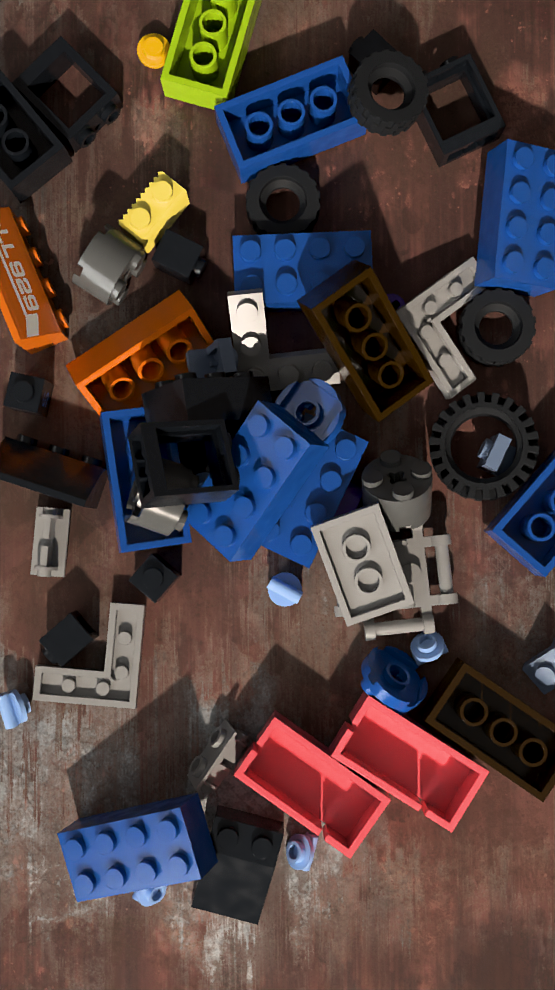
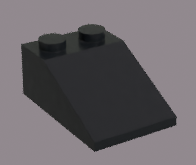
[191,805,284,925]

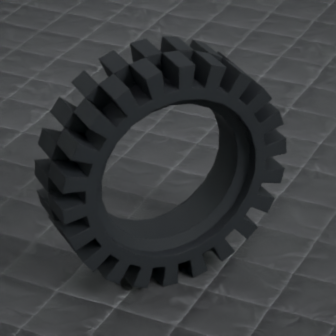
[429,392,539,501]

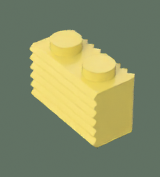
[119,171,190,254]

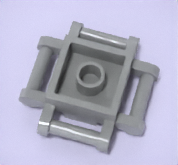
[334,525,459,641]

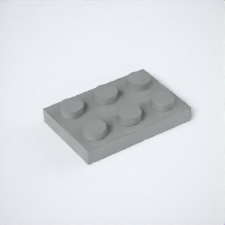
[310,502,414,627]

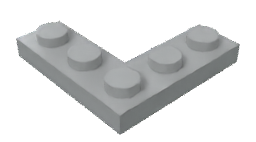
[396,256,486,399]
[227,288,340,391]
[32,602,146,709]

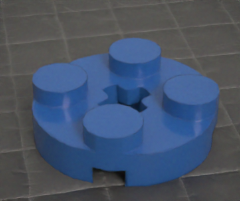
[275,378,346,444]
[361,646,428,715]

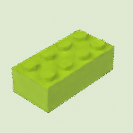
[160,0,262,110]

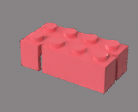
[329,691,489,833]
[234,710,391,859]

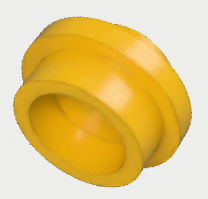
[137,33,170,69]

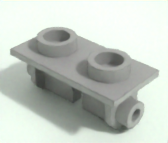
[30,507,71,577]
[187,718,249,794]

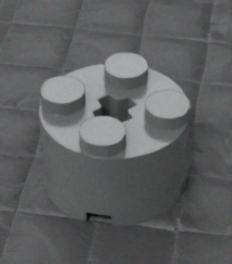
[72,224,147,306]
[361,450,433,532]
[124,457,199,536]

